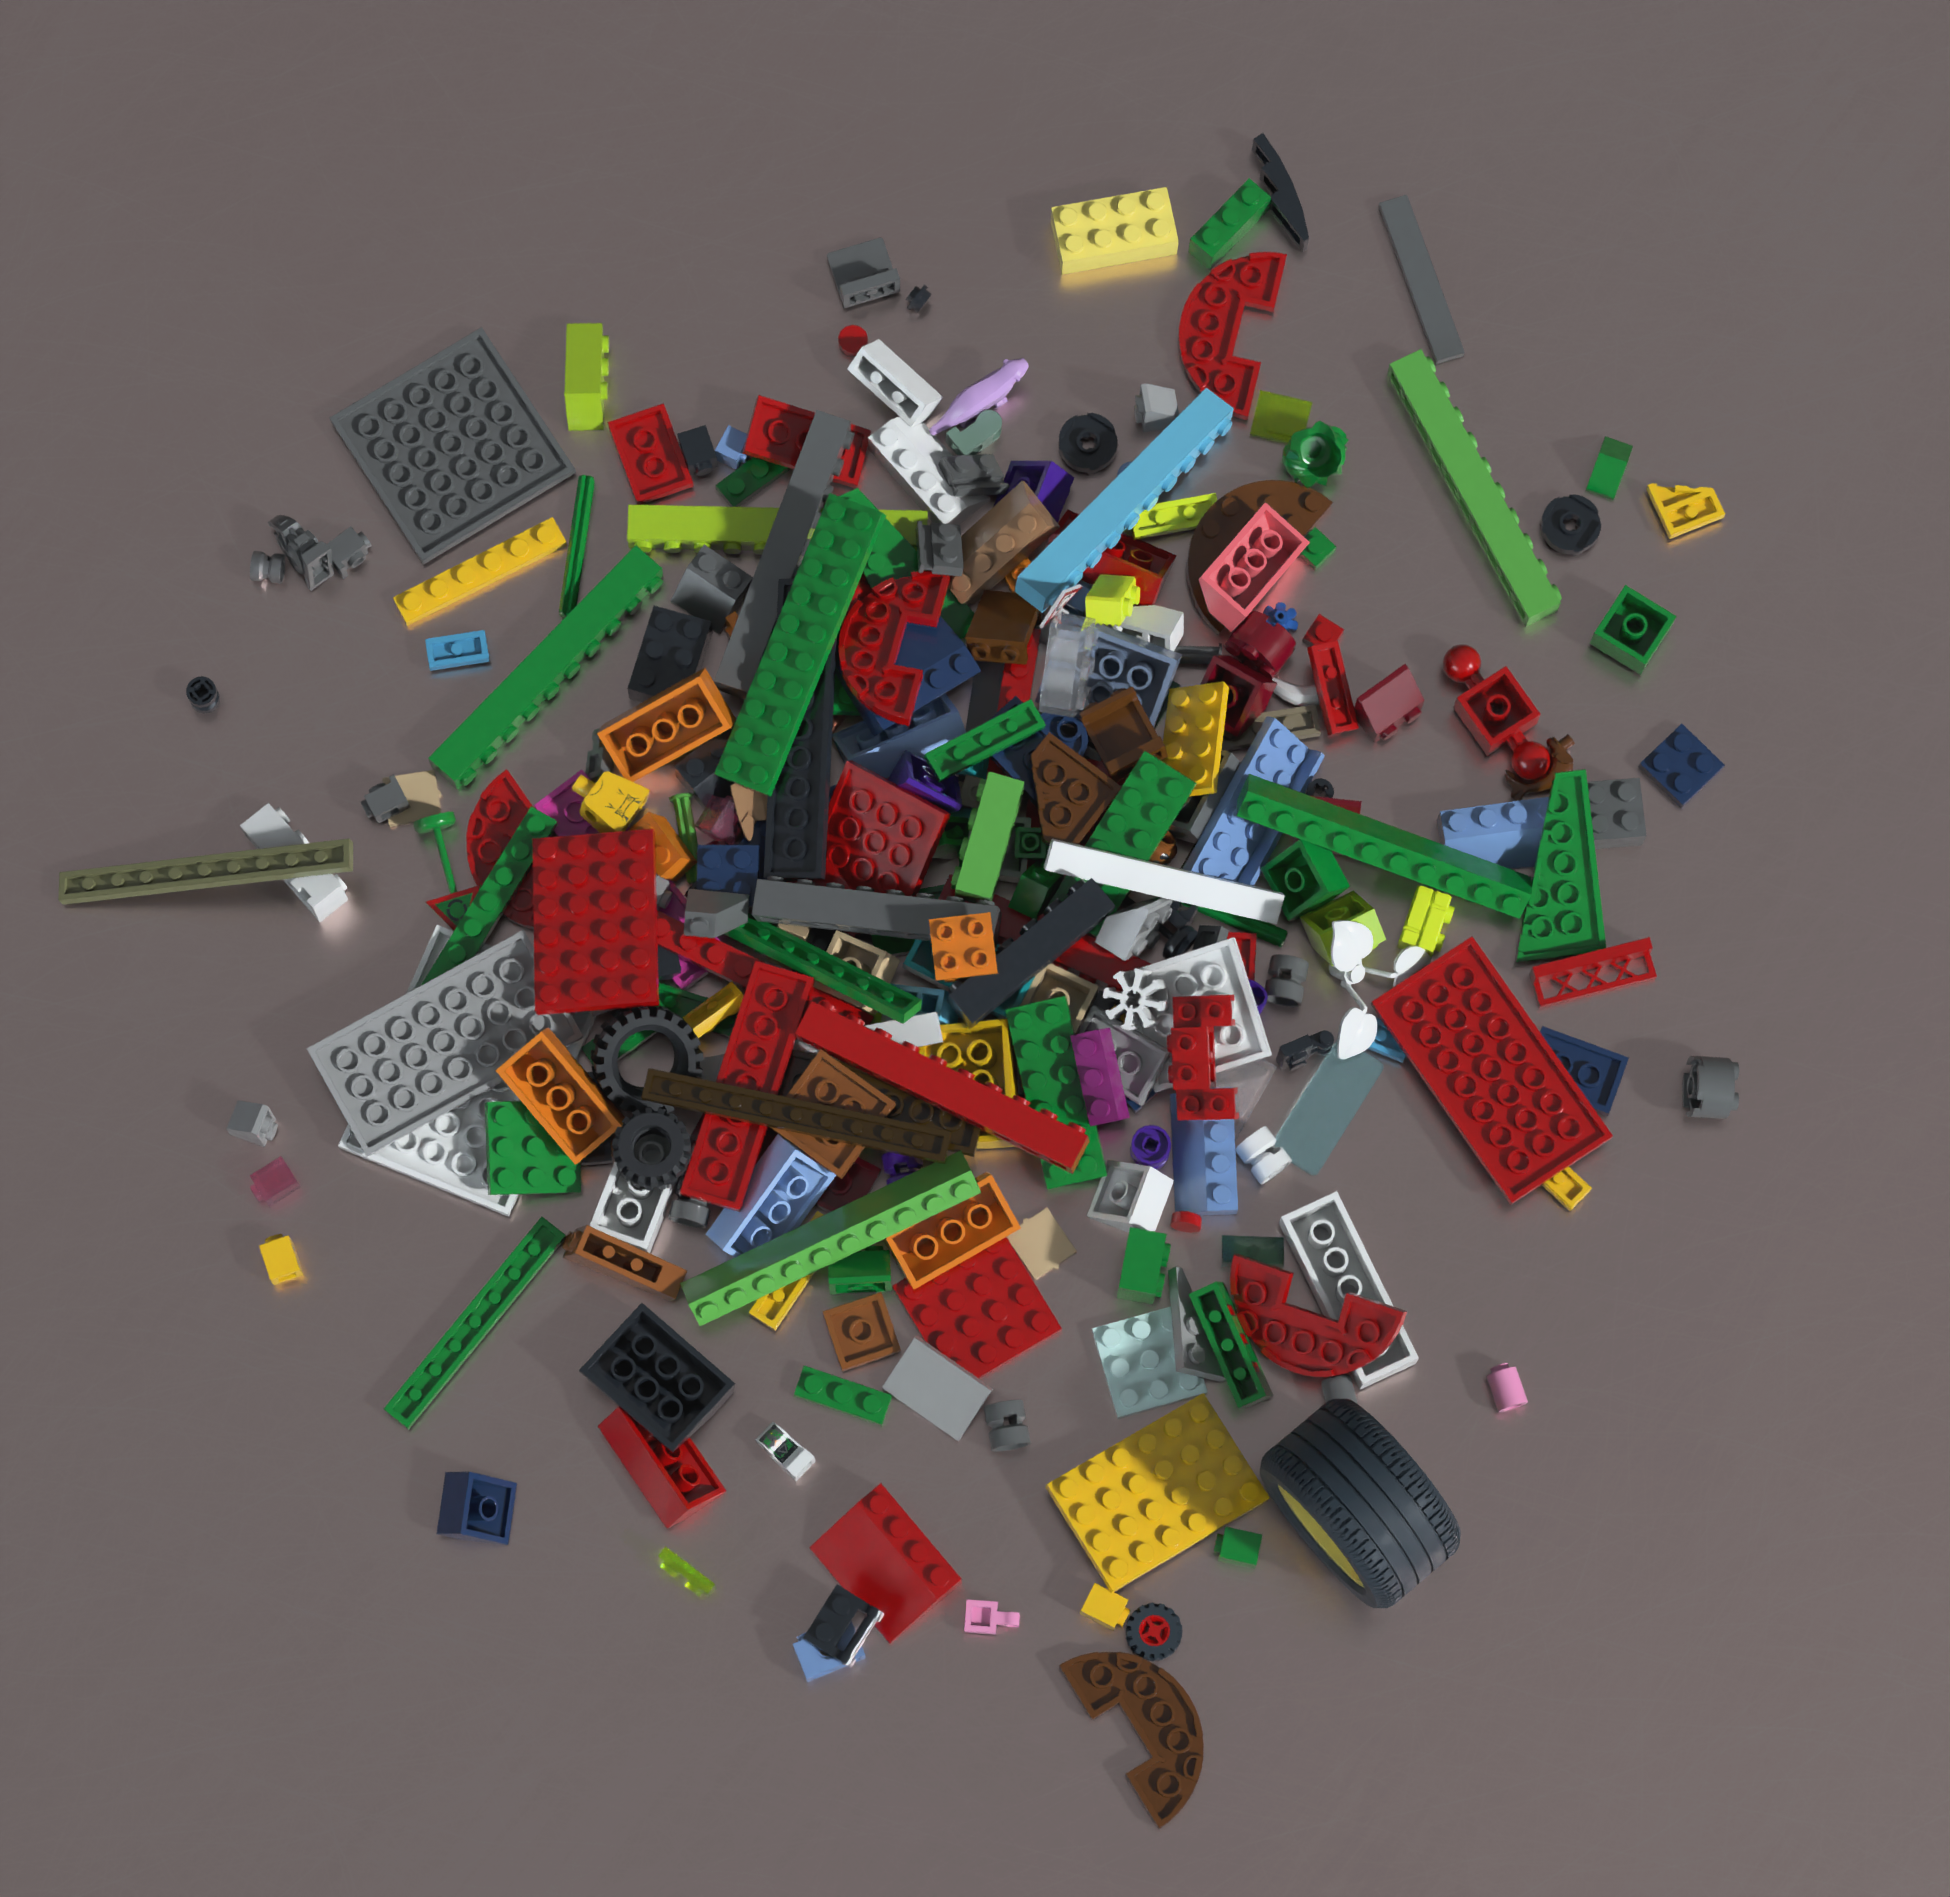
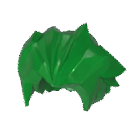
[1282,421,1349,489]

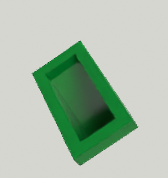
[1585,436,1633,500]

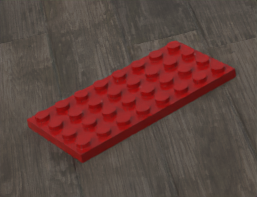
[1371,936,1613,1205]

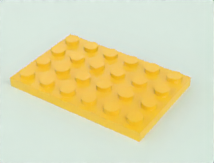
[1045,1393,1270,1594]

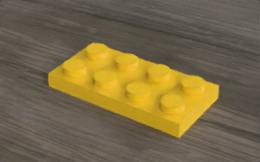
[1162,681,1229,797]

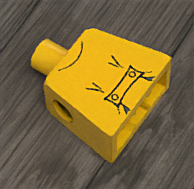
[572,771,650,833]

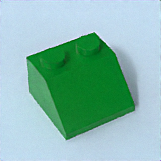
[828,1246,892,1295]

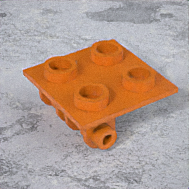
[929,912,998,982]

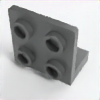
[827,237,900,308]

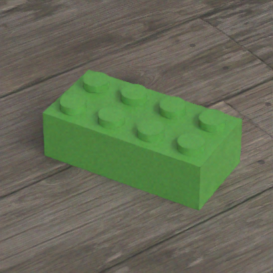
[951,772,1024,904]

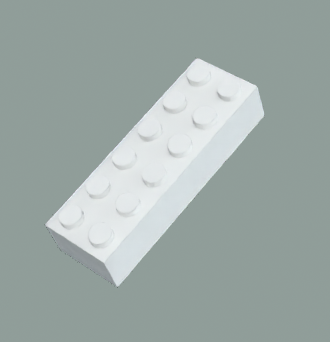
[1279,1191,1419,1390]

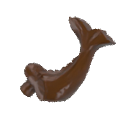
[1504,734,1575,801]

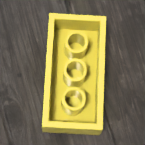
[1050,187,1179,275]

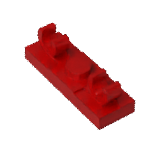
[1307,640,1359,736]

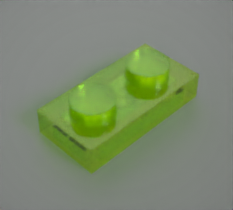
[658,1546,717,1598]

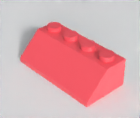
[1198,502,1310,632]

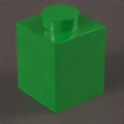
[1214,1527,1263,1569]

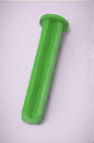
[669,793,698,884]

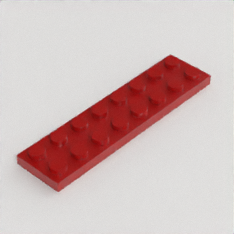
[680,961,815,1212]

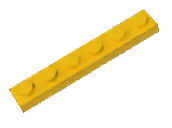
[393,517,567,626]

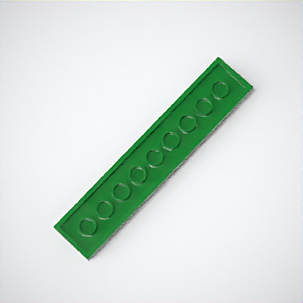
[714,493,886,797]

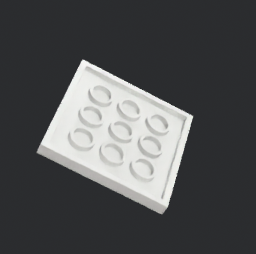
[1123,937,1272,1092]

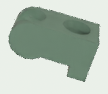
[946,410,1002,456]

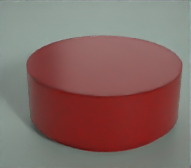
[838,325,868,356]
[1170,1211,1202,1233]

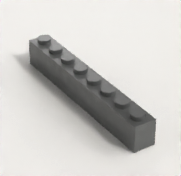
[752,876,1002,949]

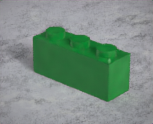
[1188,178,1271,270]

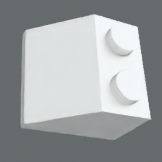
[1087,1160,1174,1233]

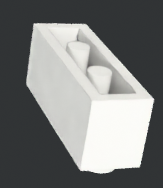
[847,339,943,427]

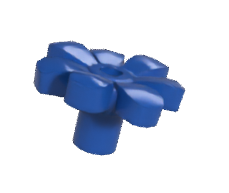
[1263,602,1298,633]

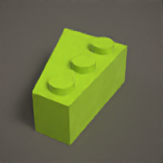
[564,323,609,431]

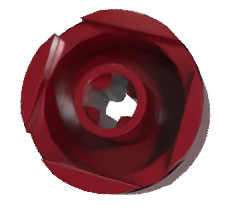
[1224,611,1296,680]

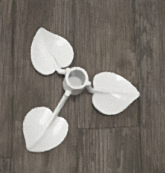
[1329,920,1432,1059]

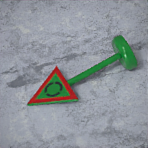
[413,812,481,931]

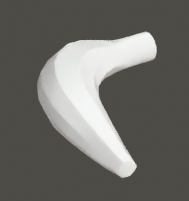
[1272,677,1320,707]

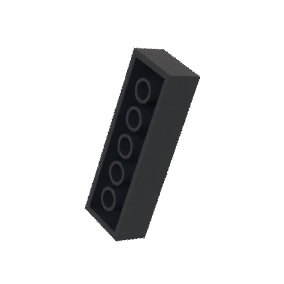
[946,878,1115,1029]

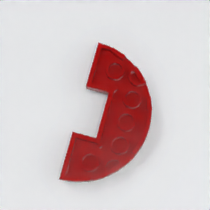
[1178,252,1287,420]
[838,571,950,726]
[466,769,534,930]
[1230,1254,1407,1377]

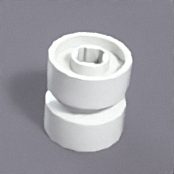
[1235,1126,1292,1185]

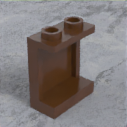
[966,590,1045,665]
[1079,687,1168,782]

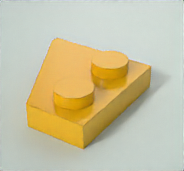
[1646,483,1725,539]

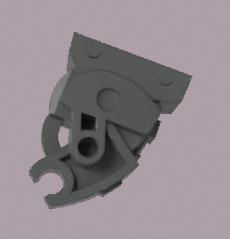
[268,515,334,591]

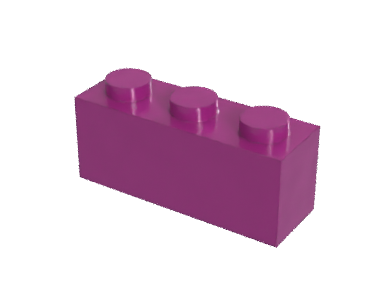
[1070,1028,1130,1126]

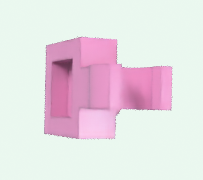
[964,1600,1020,1635]

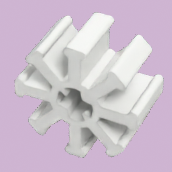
[1103,968,1170,1030]

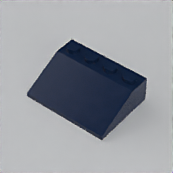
[835,616,981,737]

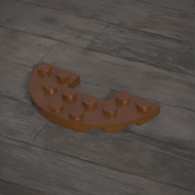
[1186,480,1333,635]
[1059,1652,1204,1829]

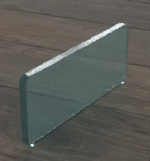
[1275,1040,1384,1176]

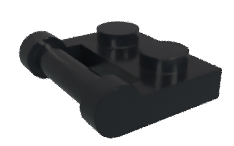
[803,1584,885,1668]

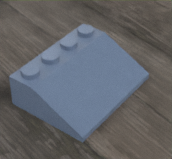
[1035,612,1182,727]

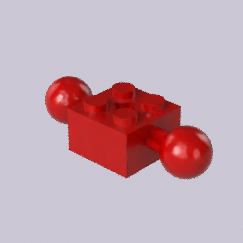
[1443,644,1550,780]

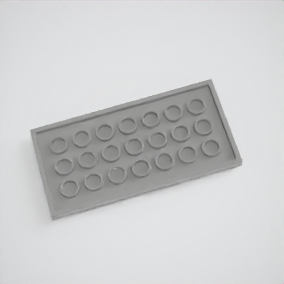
[306,930,583,1157]

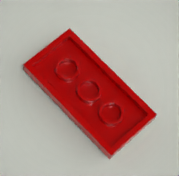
[742,395,872,488]

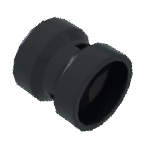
[186,676,220,714]

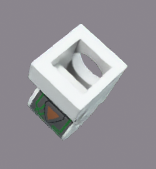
[755,1422,816,1481]

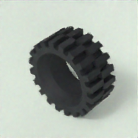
[590,1006,704,1113]

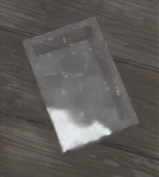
[1038,613,1099,718]

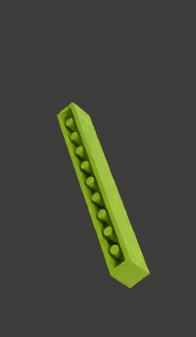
[627,505,928,555]

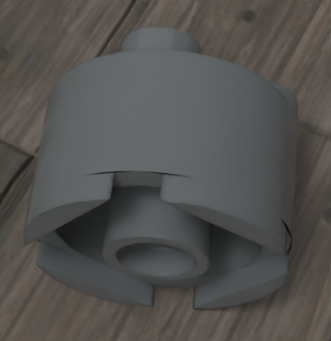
[1682,1056,1739,1119]

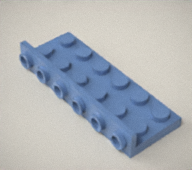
[1183,716,1325,886]

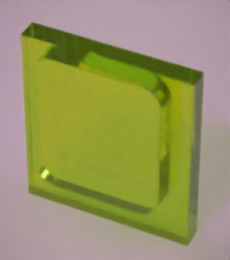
[1250,390,1312,444]

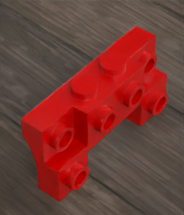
[1167,994,1239,1120]

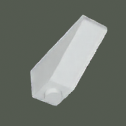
[1102,605,1184,651]

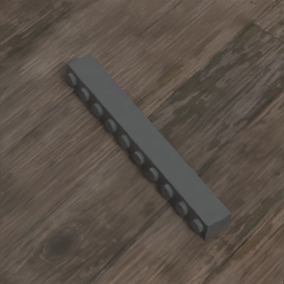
[714,410,854,699]

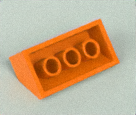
[495,1027,625,1165]
[883,1172,1021,1289]

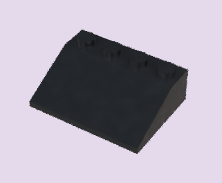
[579,1303,735,1453]

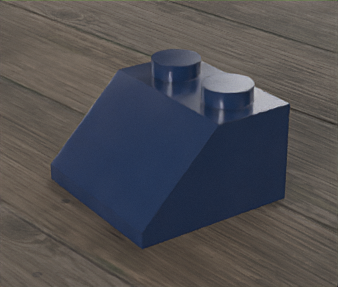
[436,1472,517,1545]

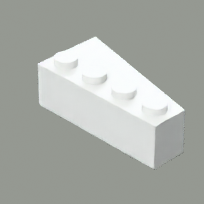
[240,803,348,922]

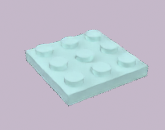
[1092,1306,1208,1419]

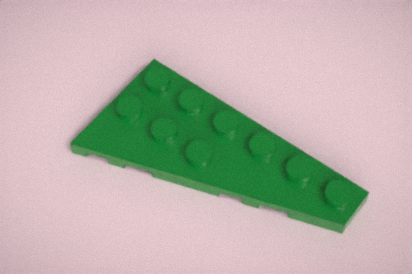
[839,488,975,639]
[1515,769,1606,962]

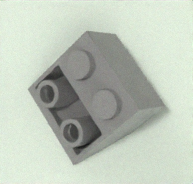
[1095,897,1173,961]

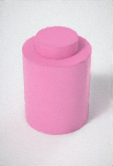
[1486,1363,1528,1412]

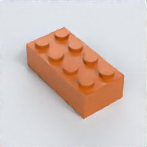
[597,668,736,782]

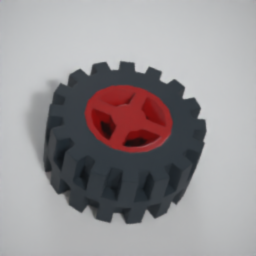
[1126,1603,1182,1661]

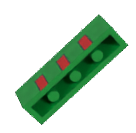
[1189,1281,1274,1409]

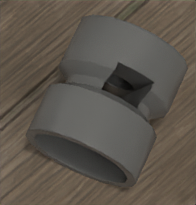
[1265,954,1309,1007]
[668,1175,711,1229]
[984,1400,1031,1452]

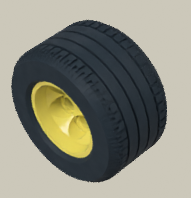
[1259,1399,1461,1608]

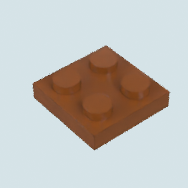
[822,1292,901,1372]

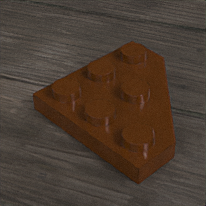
[1030,732,1122,846]

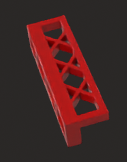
[1529,937,1657,1008]

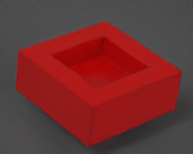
[1302,614,1344,646]

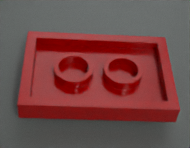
[607,403,694,505]

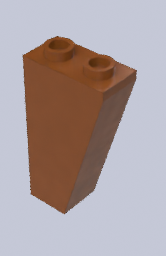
[562,1225,687,1301]

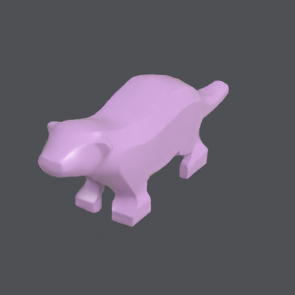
[929,358,1029,435]

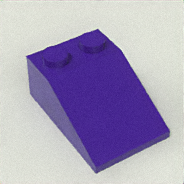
[888,750,962,814]

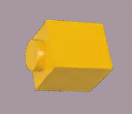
[259,1234,303,1285]
[1080,1583,1131,1631]

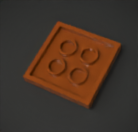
[770,1049,896,1179]

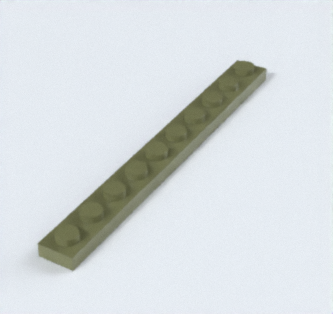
[58,838,353,905]

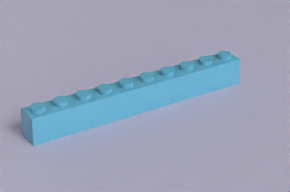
[1015,388,1234,613]

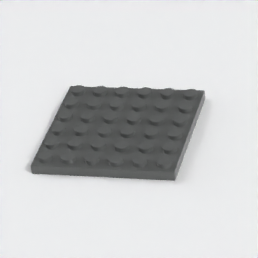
[330,327,576,565]

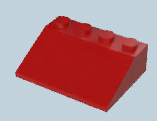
[809,1483,962,1644]

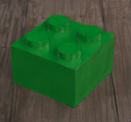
[1590,585,1677,675]
[1260,839,1350,921]
[1117,1227,1171,1305]

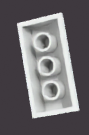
[868,416,990,525]

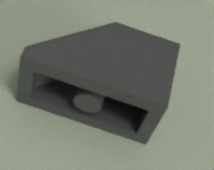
[684,889,750,938]

